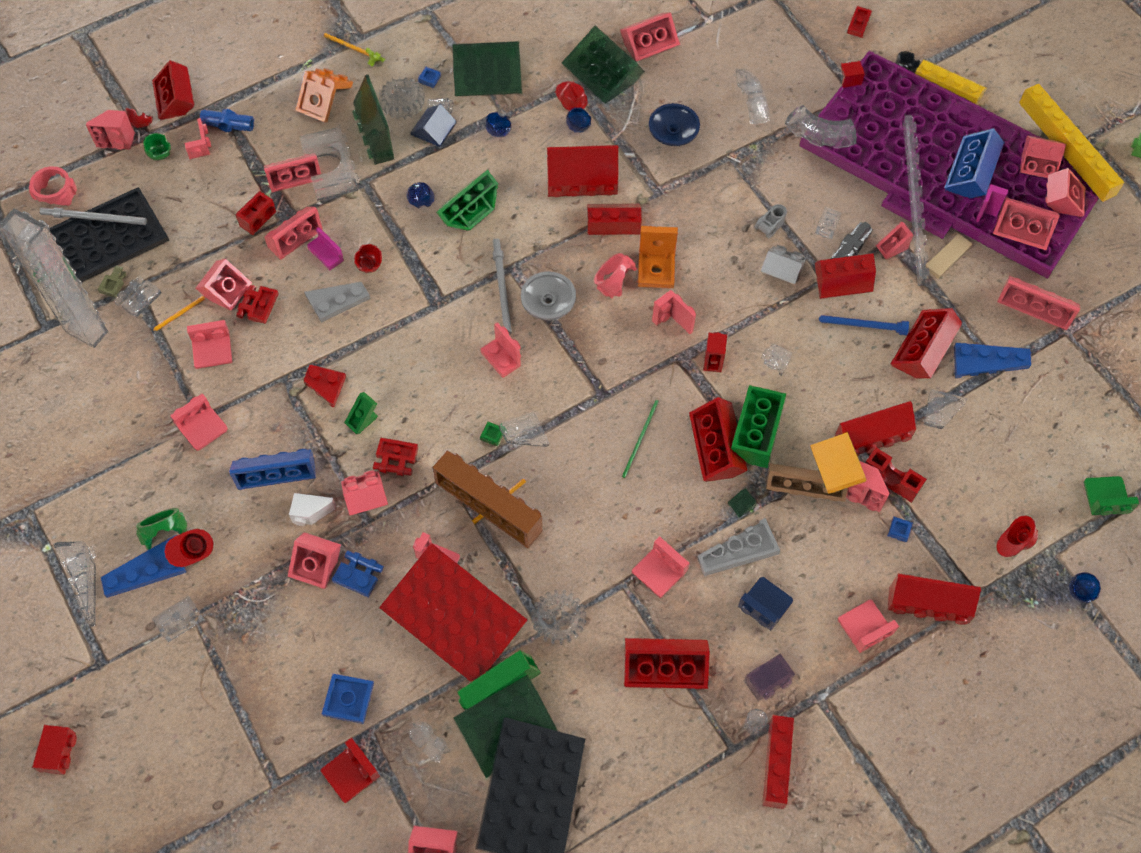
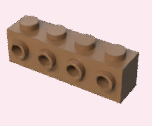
[766,463,848,502]

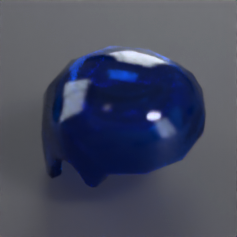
[566,107,592,133]
[486,112,512,137]
[406,182,435,208]
[1068,572,1101,603]

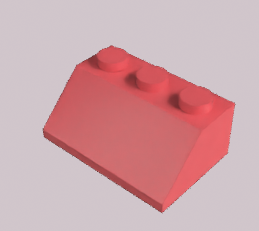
[620,12,680,62]
[264,153,323,192]
[993,197,1060,250]
[264,207,323,260]

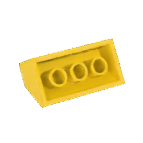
[915,60,987,105]

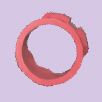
[29,166,77,206]
[594,253,637,299]

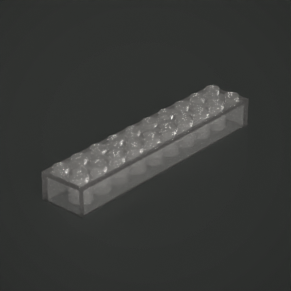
[0,208,108,348]

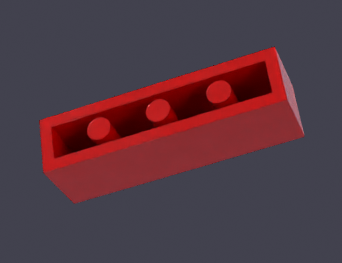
[762,715,794,809]

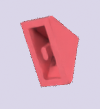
[876,222,913,259]

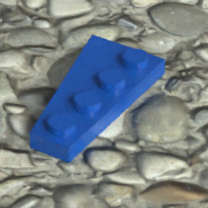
[954,343,1031,378]
[101,535,187,598]

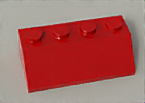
[890,308,963,379]
[689,397,748,482]
[834,401,916,457]
[887,573,981,625]
[624,638,710,689]

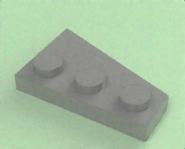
[304,282,370,323]

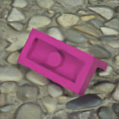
[975,184,1008,222]
[307,227,344,271]

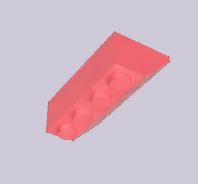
[997,276,1080,330]

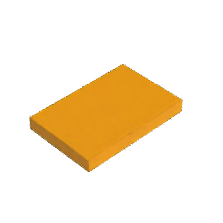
[810,433,867,494]

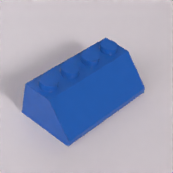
[944,128,1004,198]
[229,449,316,490]

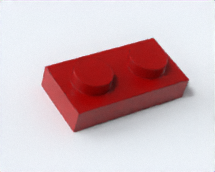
[847,6,872,38]

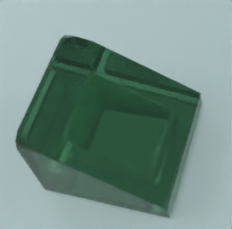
[728,488,757,518]

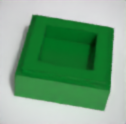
[480,422,505,447]

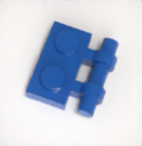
[332,551,384,598]

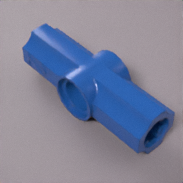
[200,109,254,132]

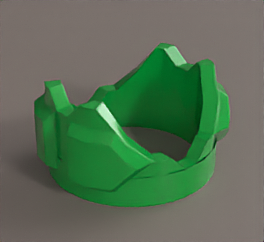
[136,508,187,550]

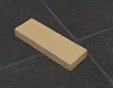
[924,234,973,279]

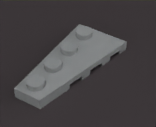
[697,518,780,576]

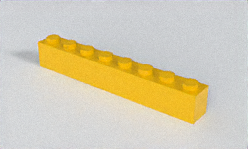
[1019,84,1124,202]

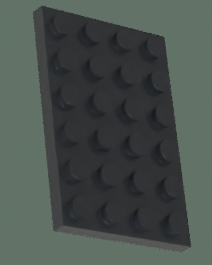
[39,187,170,288]
[475,717,586,853]

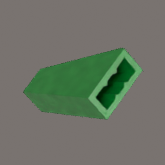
[457,650,541,712]

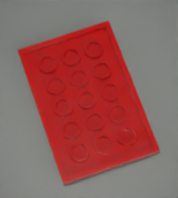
[379,543,528,682]

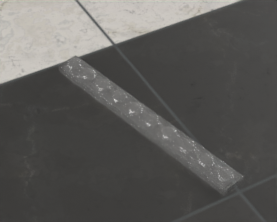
[903,115,930,286]

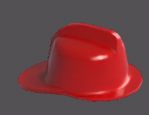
[555,81,588,112]
[996,515,1038,557]
[164,528,214,567]

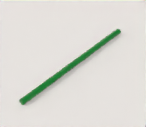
[622,400,659,478]

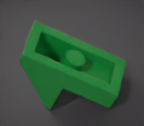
[344,392,378,434]

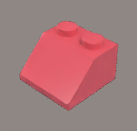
[1045,168,1085,217]
[195,259,252,311]
[288,532,341,589]
[408,826,457,853]

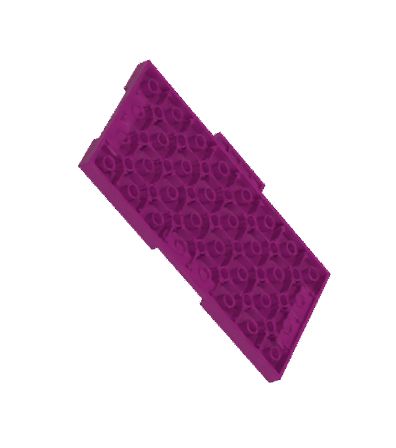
[799,50,1099,279]

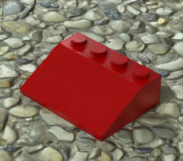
[547,145,619,197]

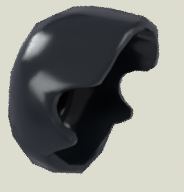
[895,51,920,73]

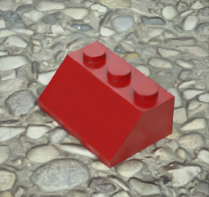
[152,60,194,120]
[587,203,642,235]
[815,253,876,299]

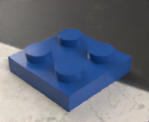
[322,674,374,724]

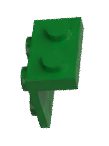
[1083,476,1139,516]

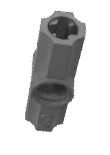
[831,222,873,259]

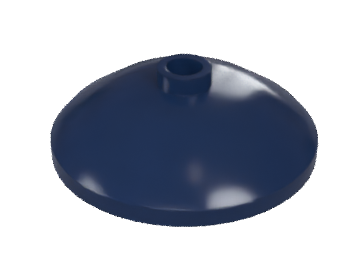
[649,103,700,146]

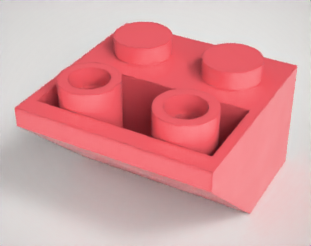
[86,110,135,150]
[1020,136,1066,178]
[846,461,890,512]
[341,470,388,516]

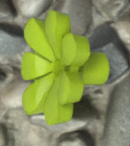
[366,48,386,66]

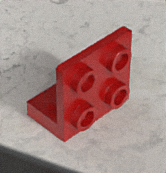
[320,737,380,804]

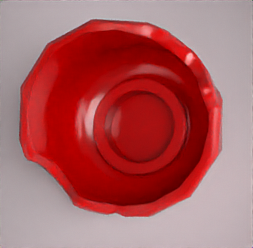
[125,108,153,128]
[354,244,382,273]

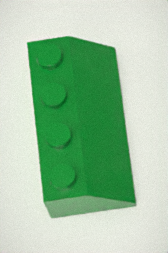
[731,385,786,468]

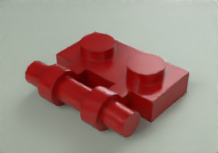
[236,285,279,324]
[373,437,419,477]

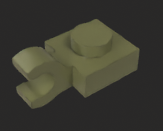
[97,265,126,298]

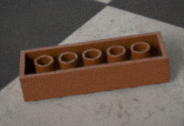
[432,450,543,548]

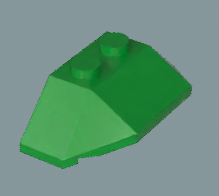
[436,169,499,231]

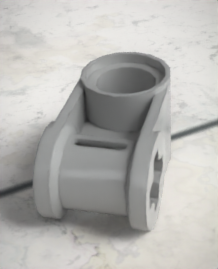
[754,204,787,238]

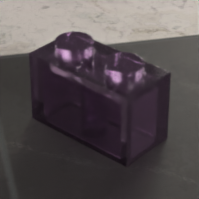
[744,653,795,701]

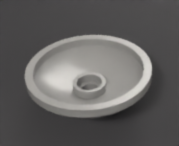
[521,272,576,320]

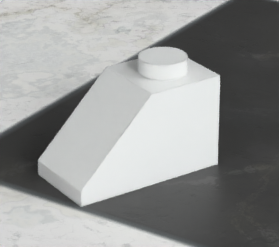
[289,493,336,526]

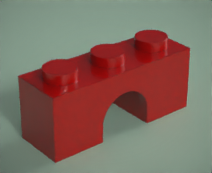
[865,447,927,503]

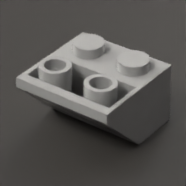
[761,245,807,284]

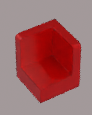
[840,61,865,88]

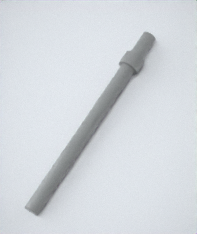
[40,207,147,225]
[493,239,512,335]

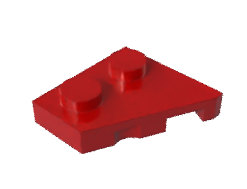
[303,365,346,407]

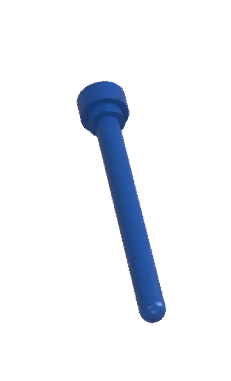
[819,315,909,336]

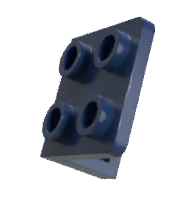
[738,577,793,631]

